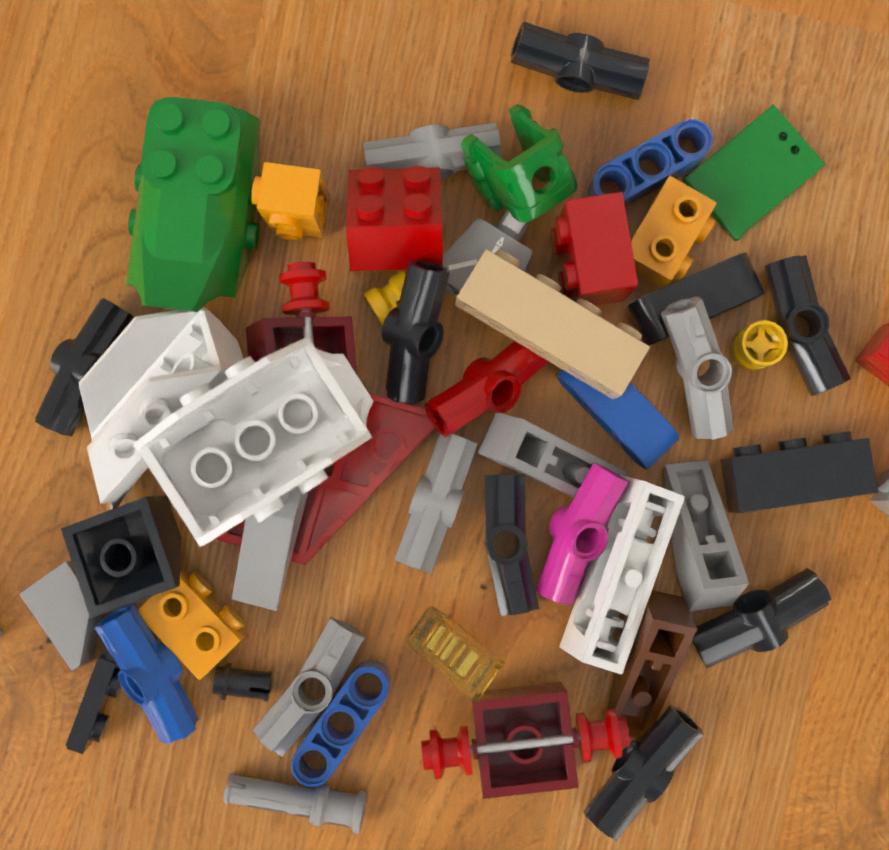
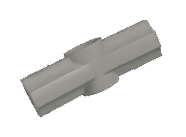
[661,296,734,440]
[252,617,366,757]

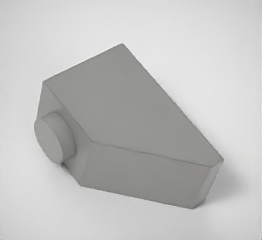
[19,560,102,671]

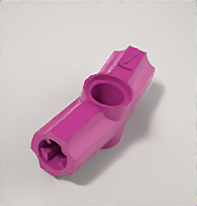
[536,463,630,605]

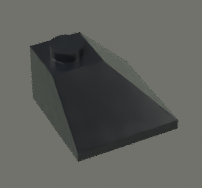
[61,495,182,618]

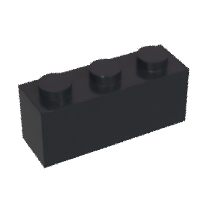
[720,431,878,513]

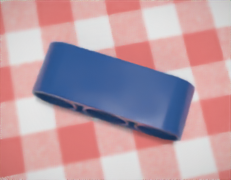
[587,119,713,207]
[556,369,680,470]
[291,660,391,787]

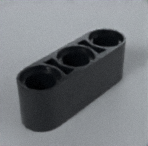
[627,252,765,346]

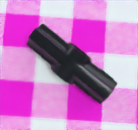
[510,22,650,100]
[765,255,851,396]
[381,260,450,404]
[35,298,134,436]
[484,475,539,616]
[692,568,832,669]
[583,705,703,841]

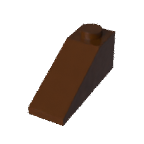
[607,590,697,739]

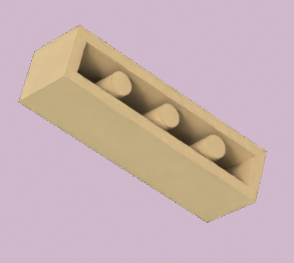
[455,249,650,400]

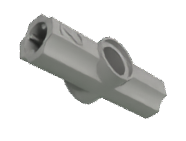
[363,123,502,180]
[394,434,478,573]

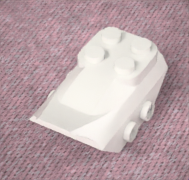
[79,306,243,510]
[134,337,374,547]

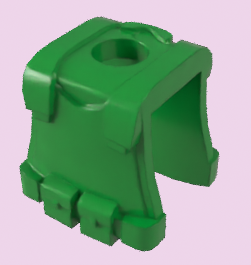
[461,104,578,223]

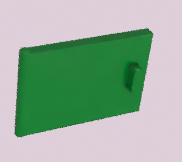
[683,104,826,241]

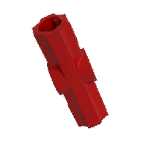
[424,341,549,437]

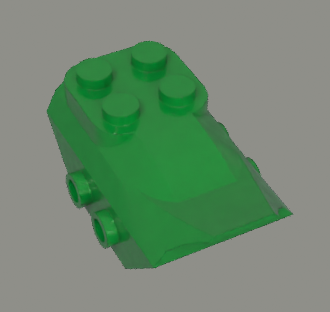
[126,97,260,312]

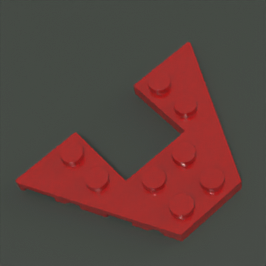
[216,356,435,565]

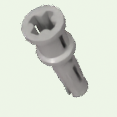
[223,773,368,835]

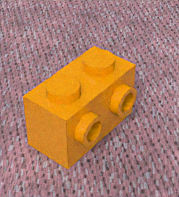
[252,162,330,241]
[631,175,717,288]
[138,570,248,681]

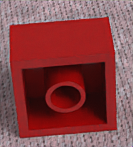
[346,166,443,271]
[551,192,638,306]

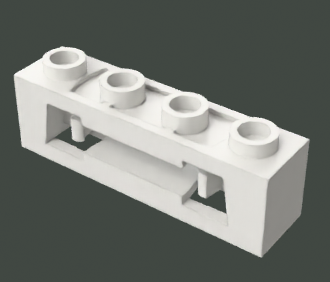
[559,475,685,675]

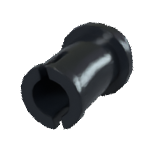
[212,662,272,702]

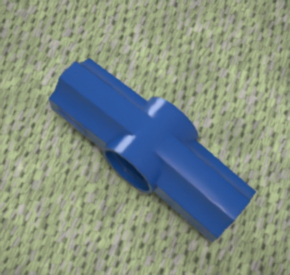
[94,604,199,744]

